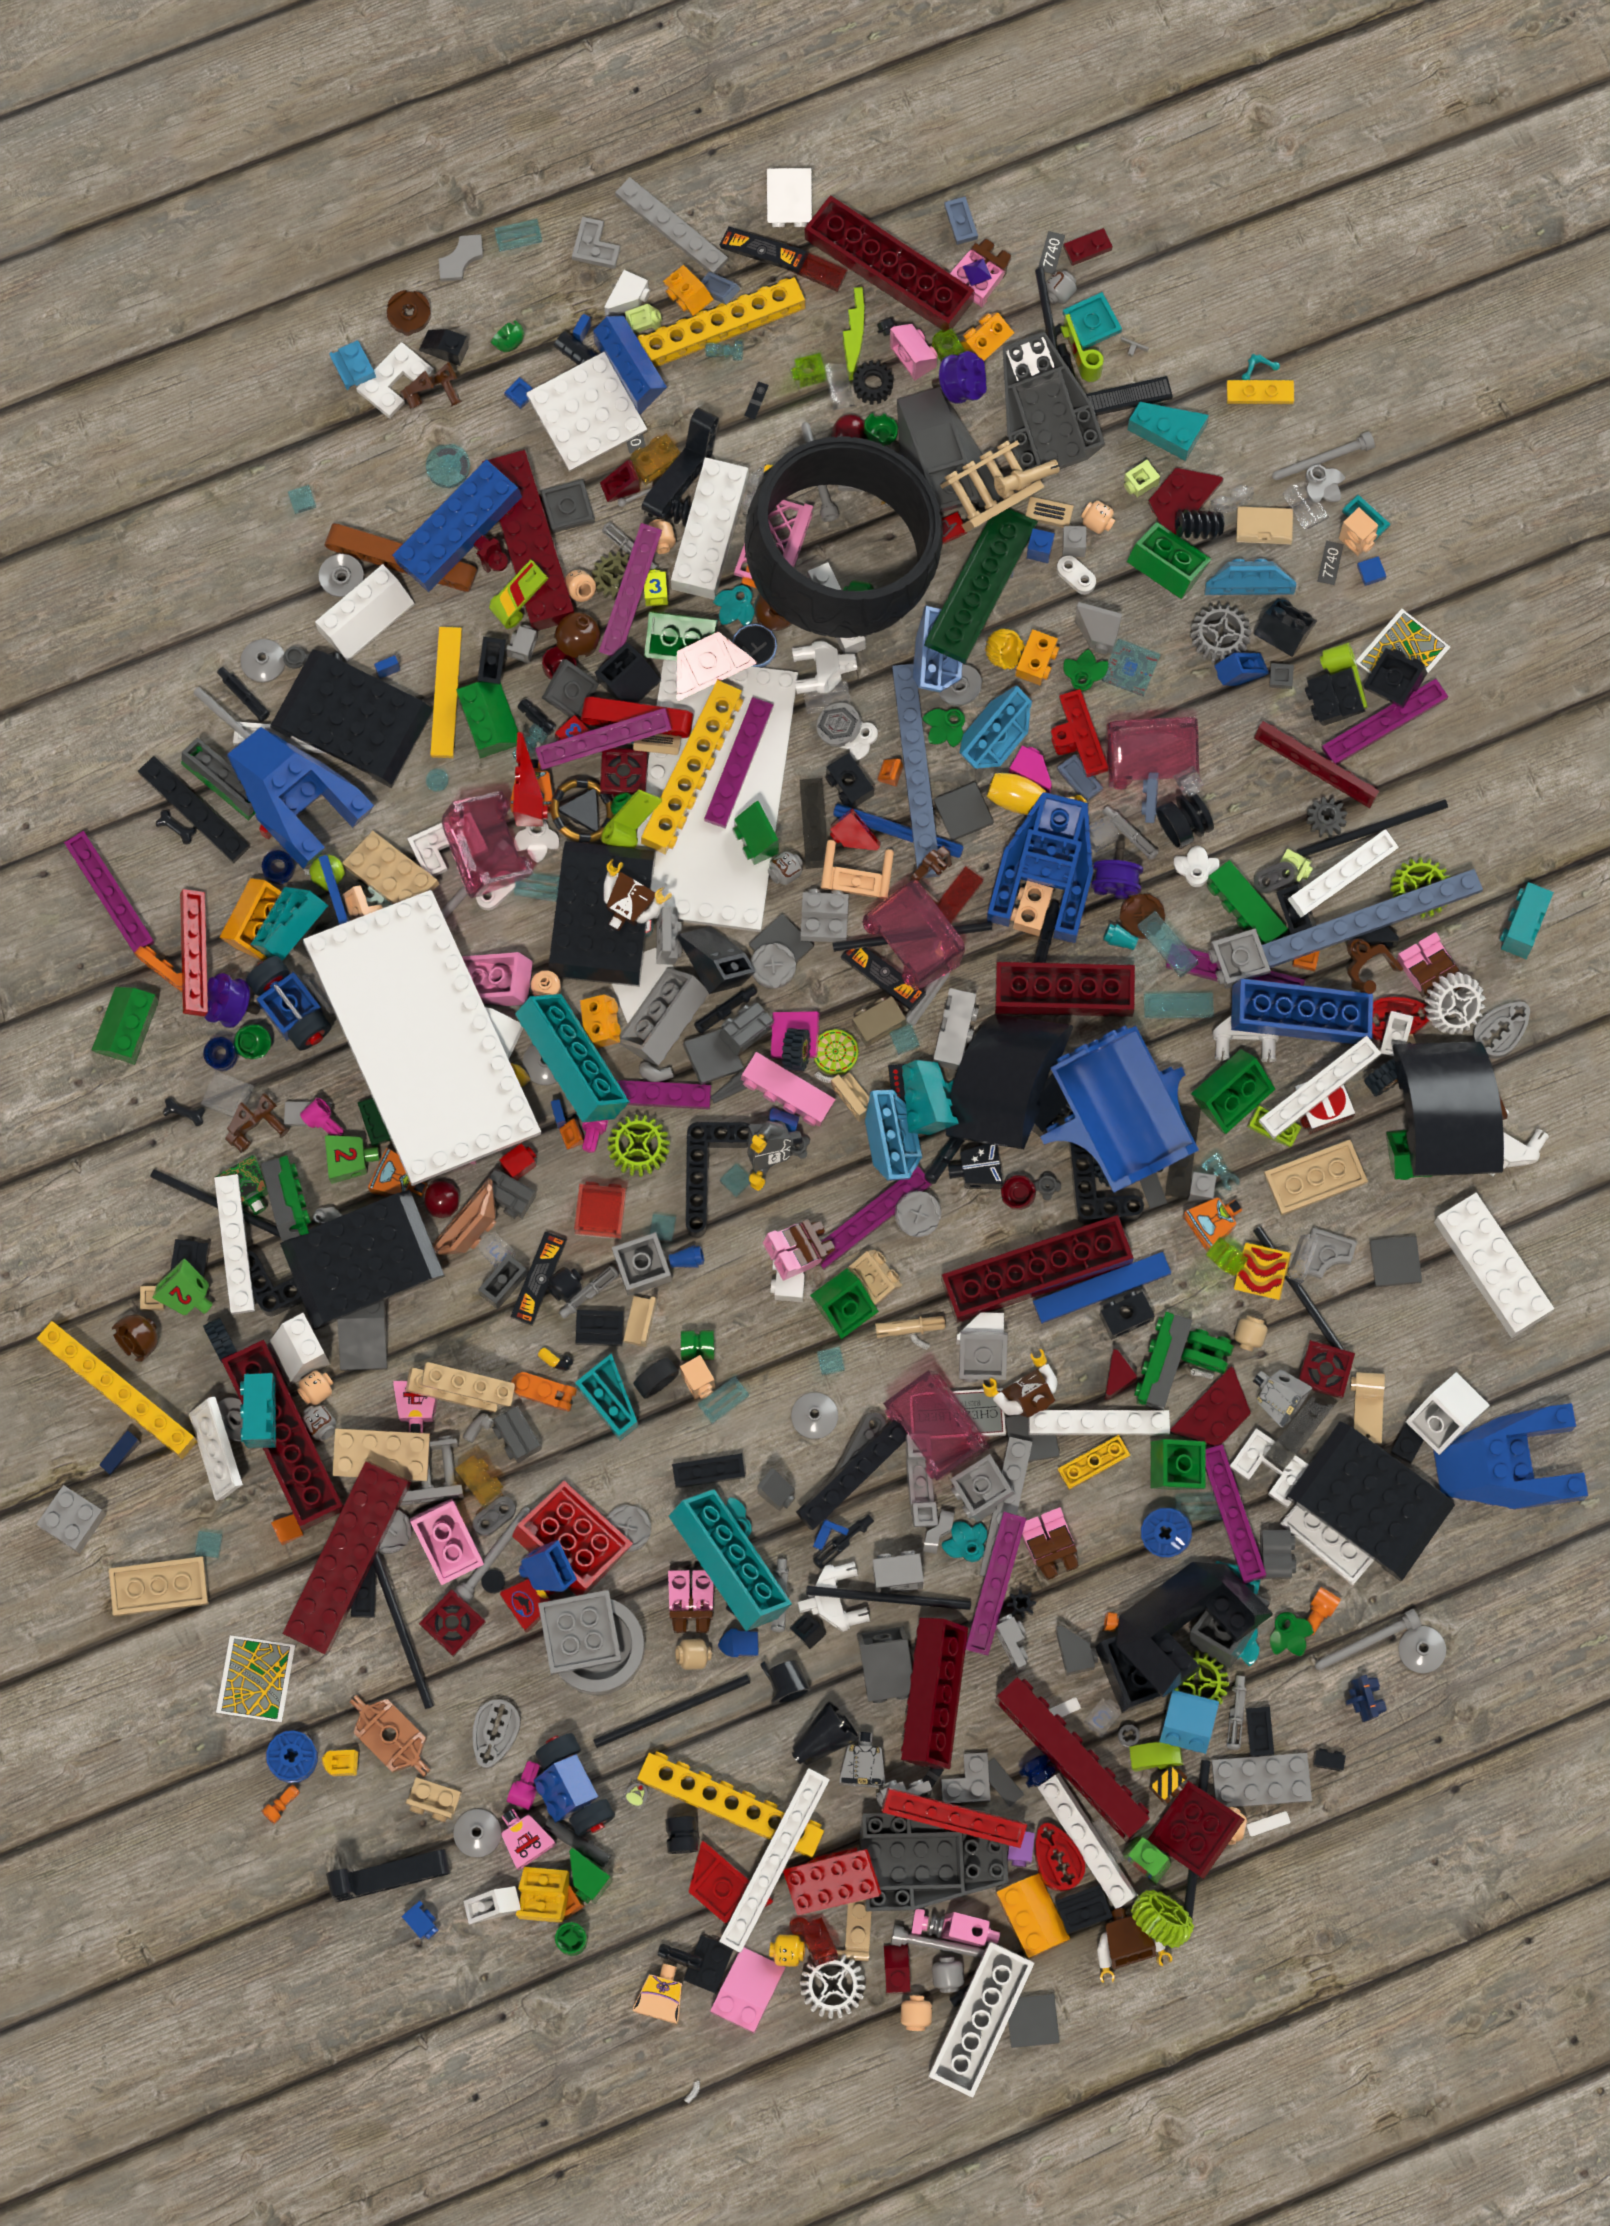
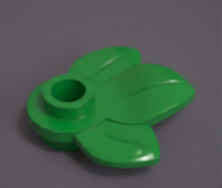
[1063,649,1108,692]
[922,709,965,748]
[1270,1612,1314,1656]

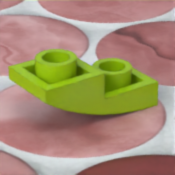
[1247,1106,1301,1147]
[1129,1742,1183,1772]

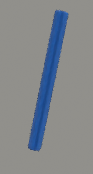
[833,804,963,858]

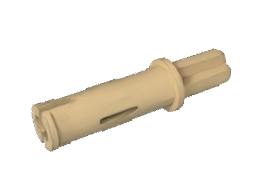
[875,1316,946,1338]

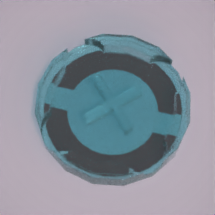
[426,444,470,488]

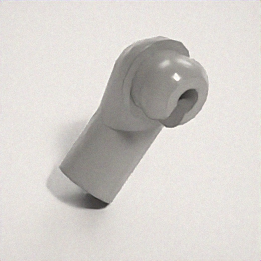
[639,1062,673,1082]
[313,1207,343,1223]
[463,1413,494,1443]

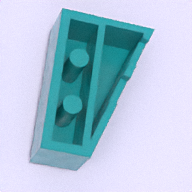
[1127,402,1209,461]
[1499,882,1554,959]
[251,887,329,961]
[902,1060,959,1135]
[575,1353,638,1441]
[240,1373,276,1448]

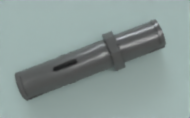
[543,1816,612,1868]

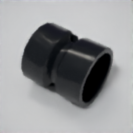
[665,1816,699,1854]

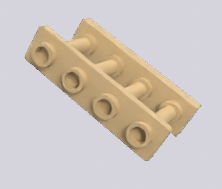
[940,441,1044,532]
[405,1362,515,1413]

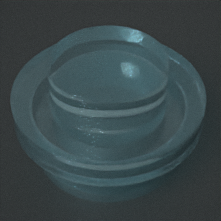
[426,769,449,792]

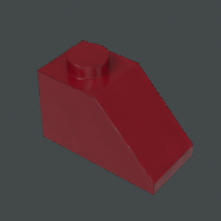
[884,1944,911,1995]

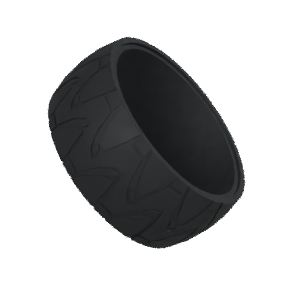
[744,436,943,638]

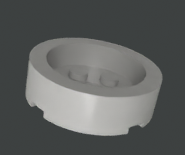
[558,1599,645,1696]

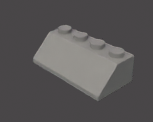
[619,967,709,1065]

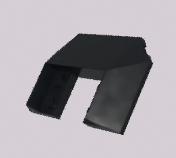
[1116,1562,1273,1697]

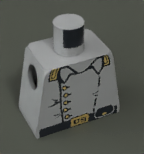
[1253,1370,1313,1428]
[839,1732,885,1788]

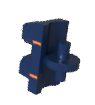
[1345,1675,1387,1722]

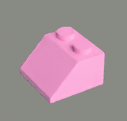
[890,324,938,381]

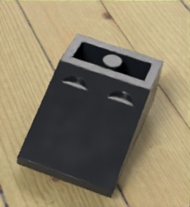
[676,926,756,994]

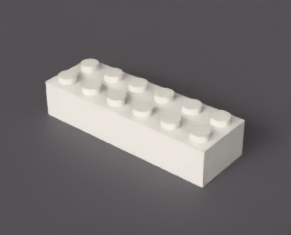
[671,458,749,600]
[1434,1193,1554,1338]
[928,1941,1034,2098]

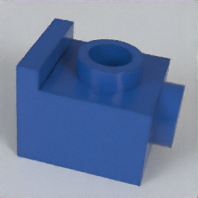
[402,1901,439,1940]

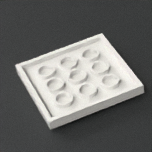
[526,352,647,472]

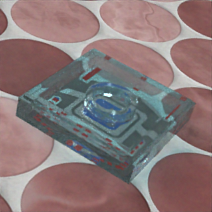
[1102,639,1160,697]

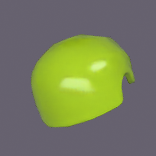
[309,854,346,891]

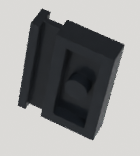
[170,1239,209,1278]
[575,1310,624,1346]
[1055,1885,1113,1935]
[683,1935,734,1994]

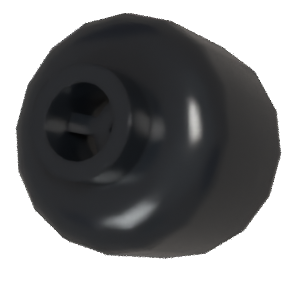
[547,1267,582,1302]

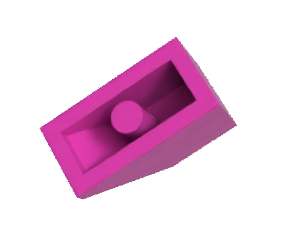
[1009,745,1052,794]

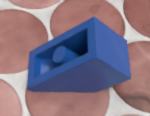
[1214,653,1269,686]

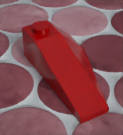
[513,732,548,827]

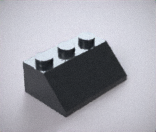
[1032,1073,1071,1137]
[1095,1636,1171,1713]

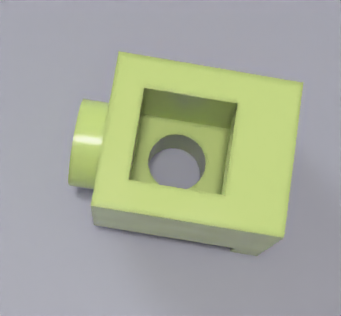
[1124,460,1160,498]

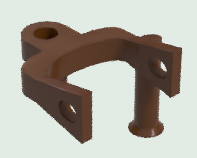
[400,362,462,409]
[907,846,952,910]
[1347,938,1404,996]
[225,1093,290,1153]

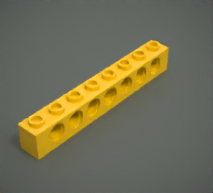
[637,277,805,368]
[641,680,744,855]
[36,1321,197,1459]
[637,1751,824,1859]

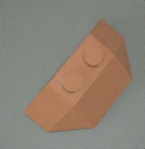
[432,1178,496,1255]

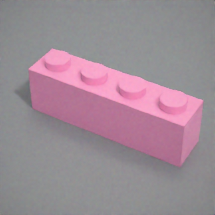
[741,1052,835,1127]

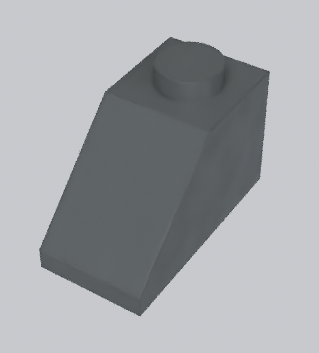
[757,1468,795,1511]
[1055,1626,1098,1676]

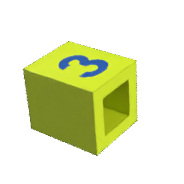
[644,570,668,606]

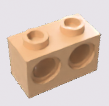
[1339,508,1378,556]
[1011,881,1053,936]
[680,1355,715,1399]

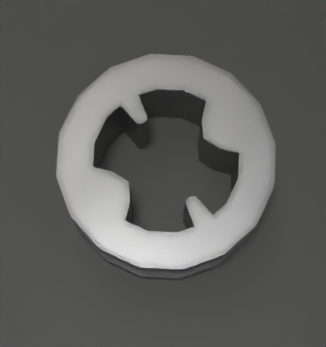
[1118,1725,1140,1747]
[928,1914,944,1938]

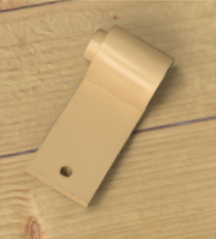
[1351,1372,1385,1445]

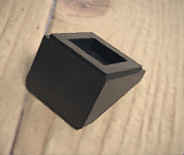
[790,1612,826,1649]

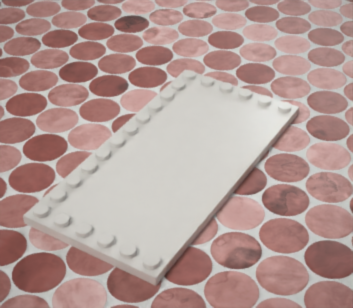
[635,660,798,932]
[303,890,541,1186]

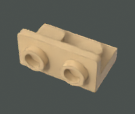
[831,1073,869,1122]
[848,1250,902,1305]
[406,1777,462,1822]

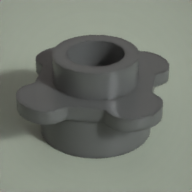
[790,1137,810,1159]
[1034,1173,1061,1200]

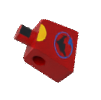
[499,1579,557,1633]

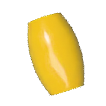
[986,773,1046,815]

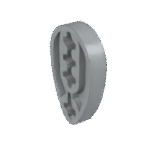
[1473,1001,1530,1059]
[472,1700,521,1769]

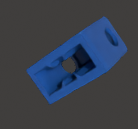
[519,1540,577,1592]

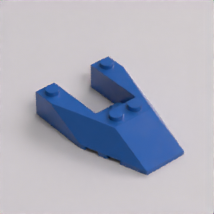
[227,727,374,869]
[987,792,1093,943]
[1433,1403,1588,1510]

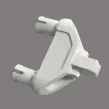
[792,641,857,695]
[1212,1016,1279,1062]
[1489,1108,1549,1177]
[797,1561,870,1632]

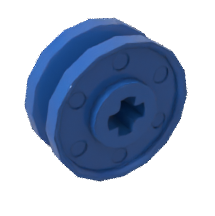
[1141,1508,1192,1557]
[266,1731,318,1784]

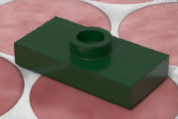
[358,1098,391,1147]

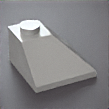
[1075,602,1122,654]

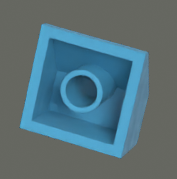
[1160,1690,1219,1754]

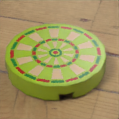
[814,1029,859,1075]

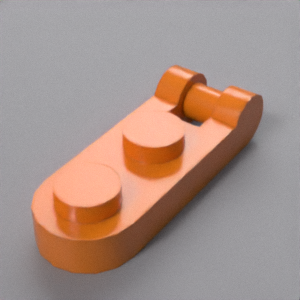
[134,946,182,992]
[511,1372,577,1412]

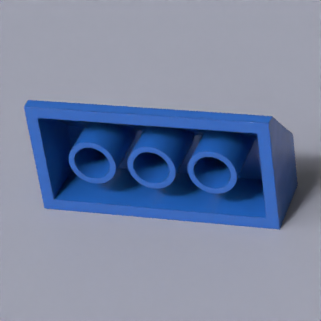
[593,316,667,415]

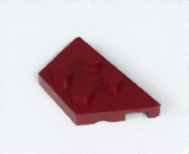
[1148,468,1224,535]
[1170,1366,1251,1447]

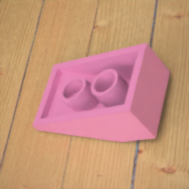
[462,952,533,1006]
[410,1498,484,1585]
[710,1947,786,2034]

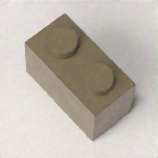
[852,996,906,1048]

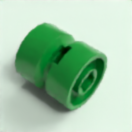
[681,1330,714,1361]
[555,1922,588,1956]

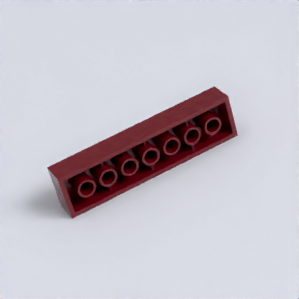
[805,195,975,334]
[482,450,574,631]
[941,1215,1134,1324]
[221,1339,343,1531]
[282,1461,411,1654]
[995,1677,1150,1843]

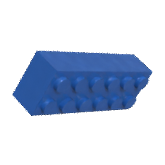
[392,459,522,592]
[1231,979,1373,1044]

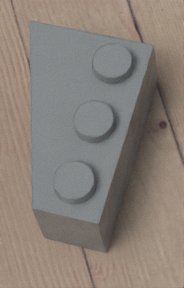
[933,988,979,1071]

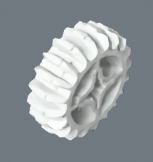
[1424,972,1486,1034]
[800,1952,865,2019]

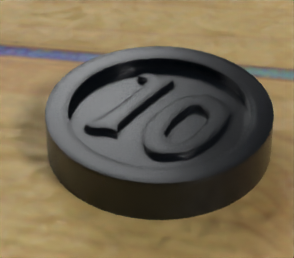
[481,1570,505,1594]

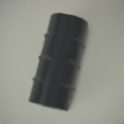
[554,331,597,365]

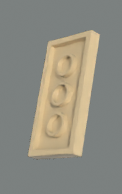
[342,831,439,904]
[1264,1140,1368,1216]
[333,1428,430,1481]
[109,1556,209,1617]

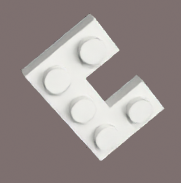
[356,342,435,419]
[407,810,489,877]
[1230,1429,1309,1508]

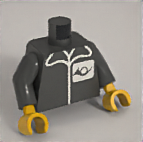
[747,1121,802,1191]

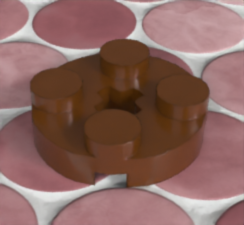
[387,290,431,336]

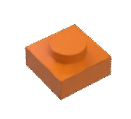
[1293,951,1320,971]
[564,1885,585,1920]

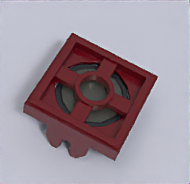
[600,748,647,798]
[1299,1340,1355,1399]
[419,1589,486,1657]

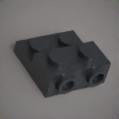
[1363,648,1428,708]
[1305,668,1366,726]

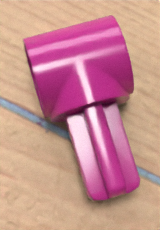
[300,1097,344,1136]
[582,1120,608,1153]
[507,1761,540,1810]

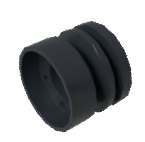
[1156,789,1214,849]

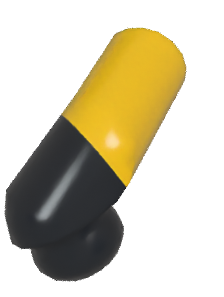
[538,1347,573,1371]

